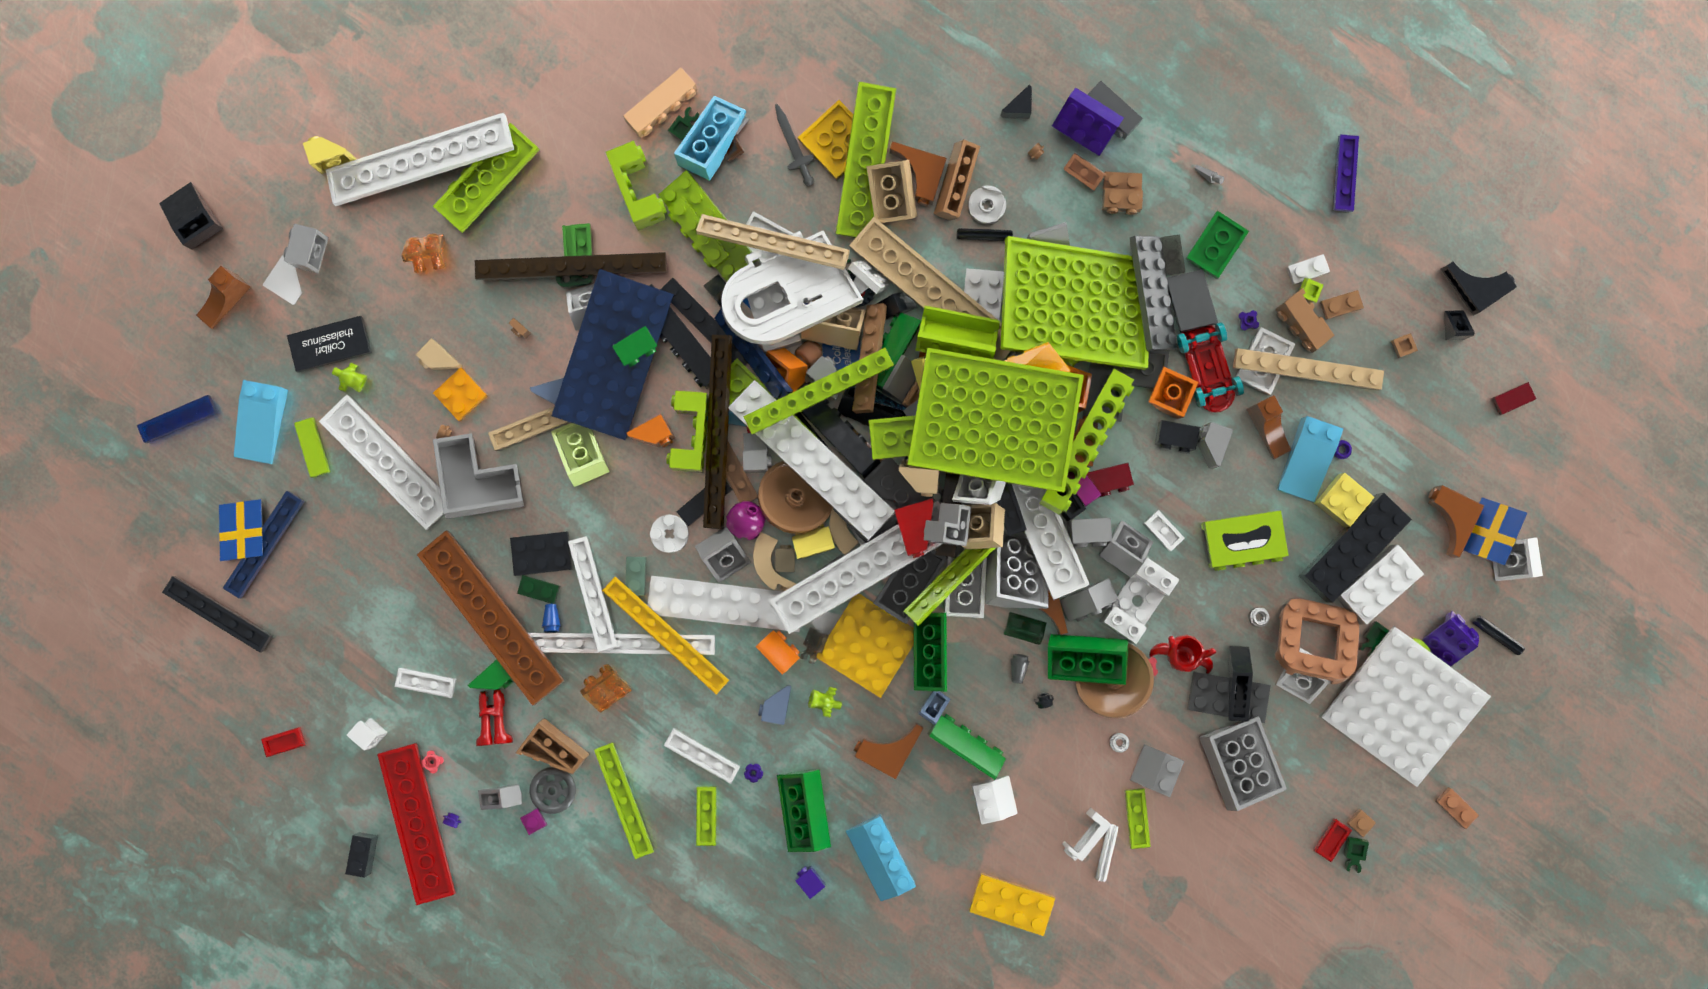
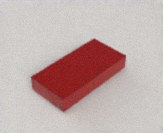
[261,727,305,757]
[1313,818,1352,862]

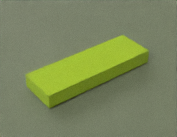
[294,417,331,478]
[696,786,717,846]
[1124,788,1151,849]

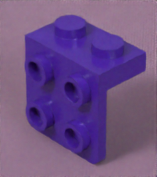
[1422,611,1479,667]

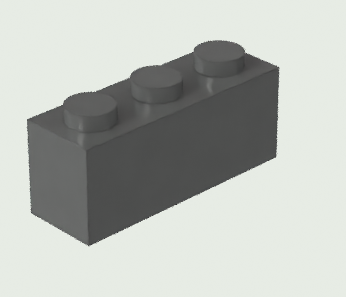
[1088,81,1143,140]

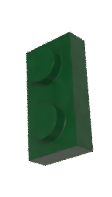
[517,575,560,604]

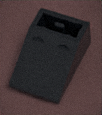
[159,182,223,250]

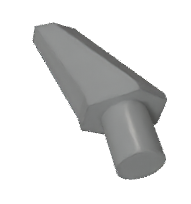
[1195,165,1224,184]

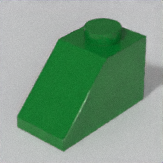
[468,659,513,690]

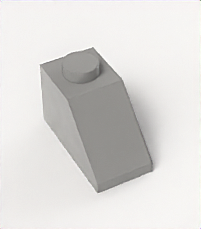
[478,785,522,810]

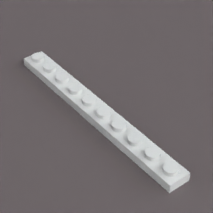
[528,633,715,655]

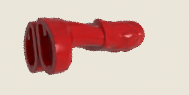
[476,689,513,746]

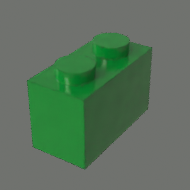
[612,326,658,367]

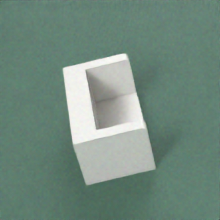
[347,718,388,751]

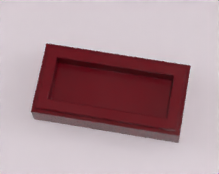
[1492,382,1537,415]

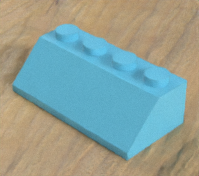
[846,814,916,901]

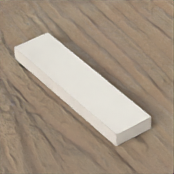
[664,728,741,784]

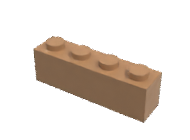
[934,139,980,221]

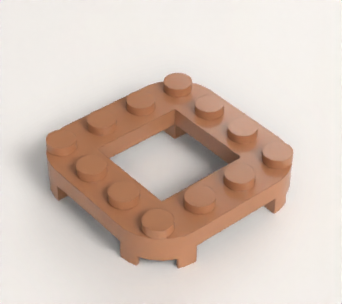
[1275,599,1359,684]

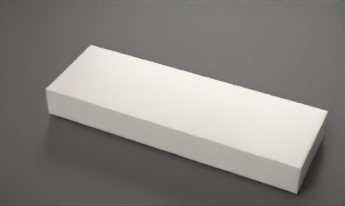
[394,668,456,698]

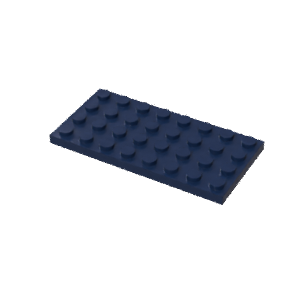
[552,269,673,440]

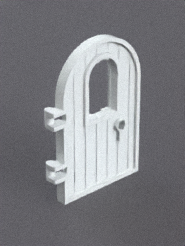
[722,231,863,345]

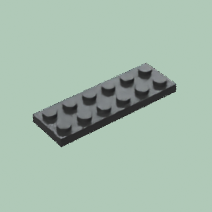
[1130,236,1177,351]

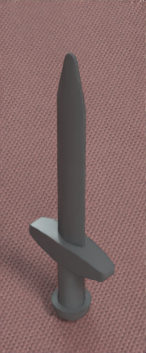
[775,104,814,186]

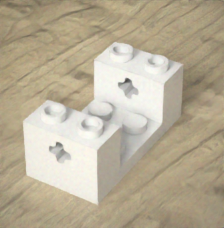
[1100,558,1179,644]

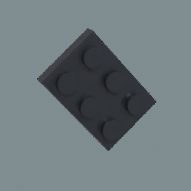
[510,531,572,576]

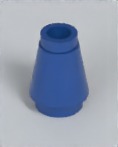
[542,604,561,633]

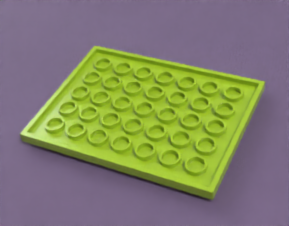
[1001,236,1149,370]
[907,348,1084,492]

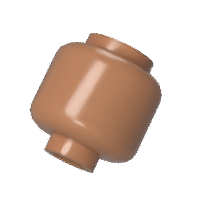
[795,340,823,369]

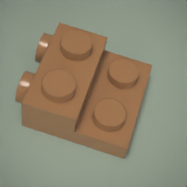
[1102,171,1143,215]

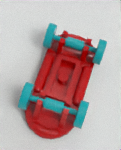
[1177,322,1244,413]

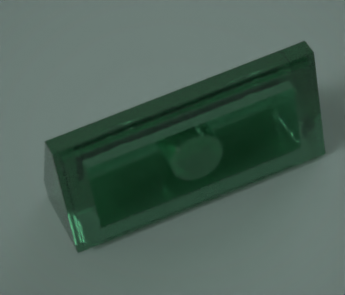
[1004,612,1047,645]

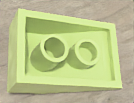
[551,423,610,487]

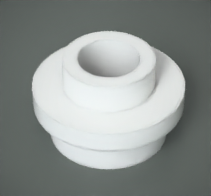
[1250,608,1270,627]
[1110,733,1129,753]

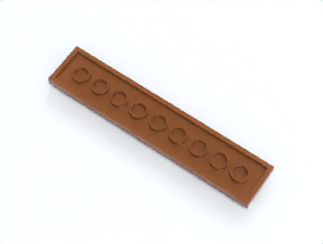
[417,530,564,706]

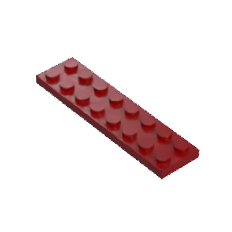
[377,743,456,905]

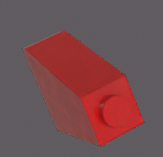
[894,499,934,558]

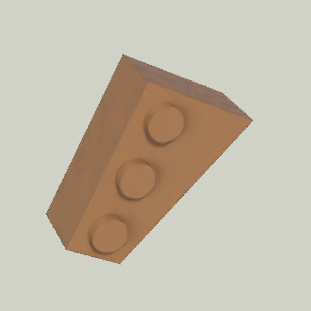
[1275,288,1335,353]
[516,718,590,774]

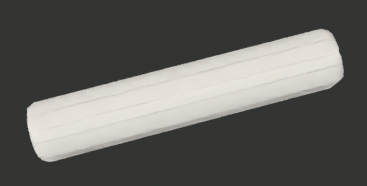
[1095,824,1118,882]

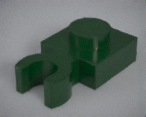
[668,107,700,142]
[1359,621,1389,657]
[1344,837,1369,873]

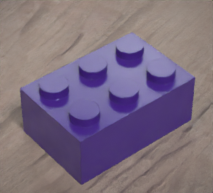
[1052,88,1124,156]

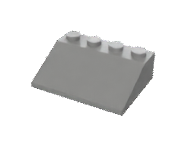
[985,526,1048,609]
[1199,716,1287,811]

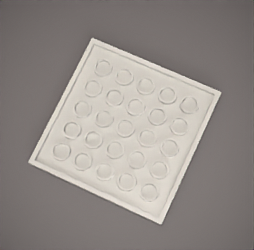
[1321,626,1491,787]

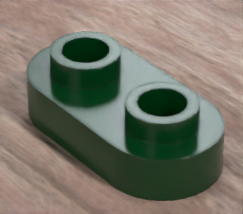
[556,276,595,289]

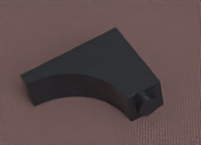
[1441,261,1517,315]
[1228,646,1253,721]

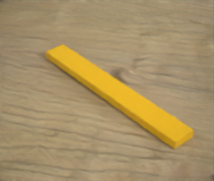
[602,576,729,695]

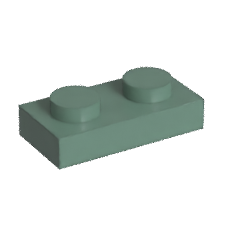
[625,557,646,596]

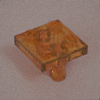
[401,233,445,273]
[580,664,632,713]

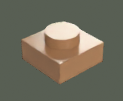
[509,318,531,339]
[1391,333,1418,358]
[1347,809,1376,837]

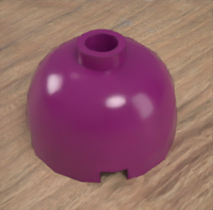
[726,501,765,540]

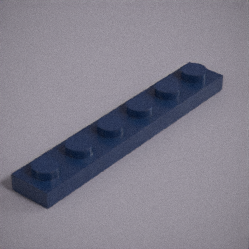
[714,307,793,400]
[223,491,305,599]

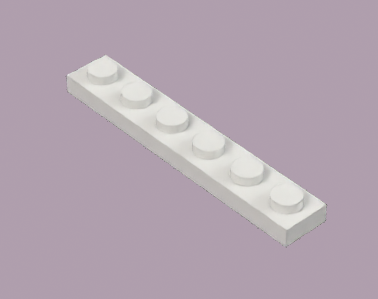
[568,536,618,653]

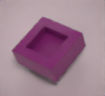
[520,808,547,835]

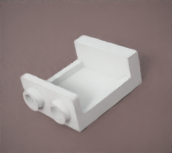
[1062,807,1112,861]

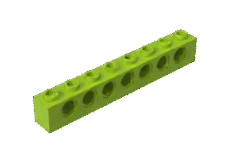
[743,348,894,435]
[1039,369,1134,515]

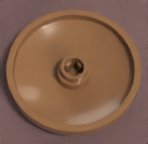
[758,461,833,534]
[1076,643,1154,718]

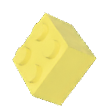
[1314,473,1374,528]

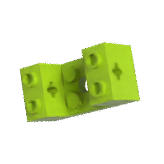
[606,141,667,231]
[666,390,709,473]

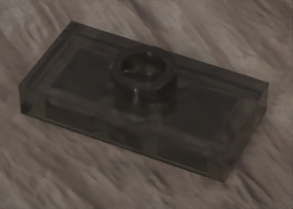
[1161,234,1186,275]

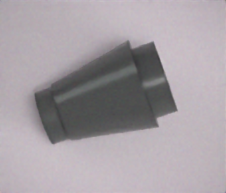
[1011,654,1030,683]

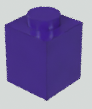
[795,866,825,899]

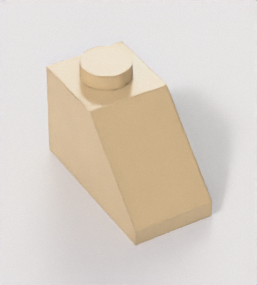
[416,338,463,370]

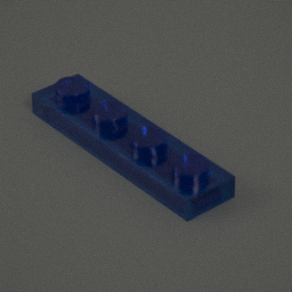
[137,395,217,443]

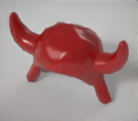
[1149,635,1216,674]

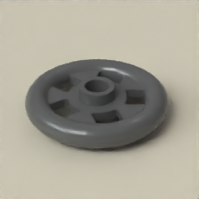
[529,767,576,814]

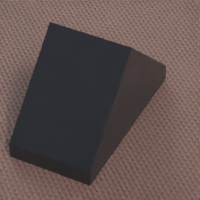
[1000,85,1032,119]
[703,274,742,308]
[876,292,917,321]
[1444,310,1475,340]

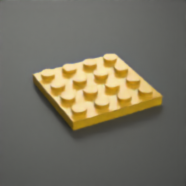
[816,594,914,698]

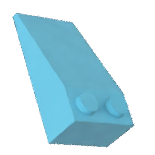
[674,96,746,181]
[234,380,288,464]
[1277,416,1344,502]

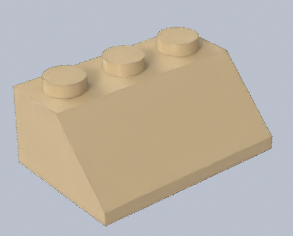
[867,159,918,223]
[801,299,866,350]
[899,459,940,497]

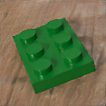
[1185,210,1249,279]

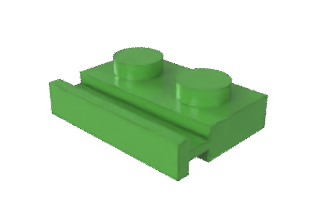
[562,223,593,256]

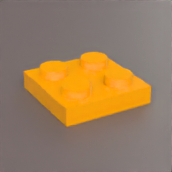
[433,367,488,421]

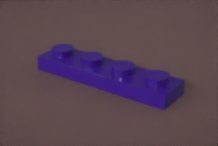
[1333,134,1359,212]

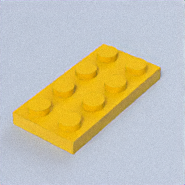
[969,874,1055,936]

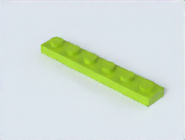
[904,548,995,626]
[594,742,654,859]

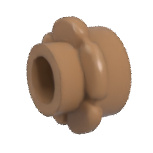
[1027,143,1044,160]
[436,424,452,439]

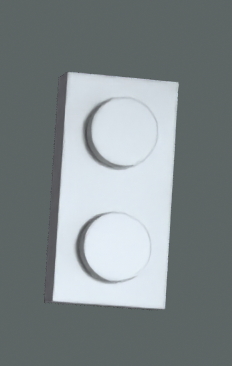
[1287,254,1330,285]
[1143,510,1185,551]

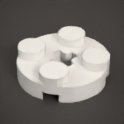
[968,185,1006,225]
[650,514,689,553]

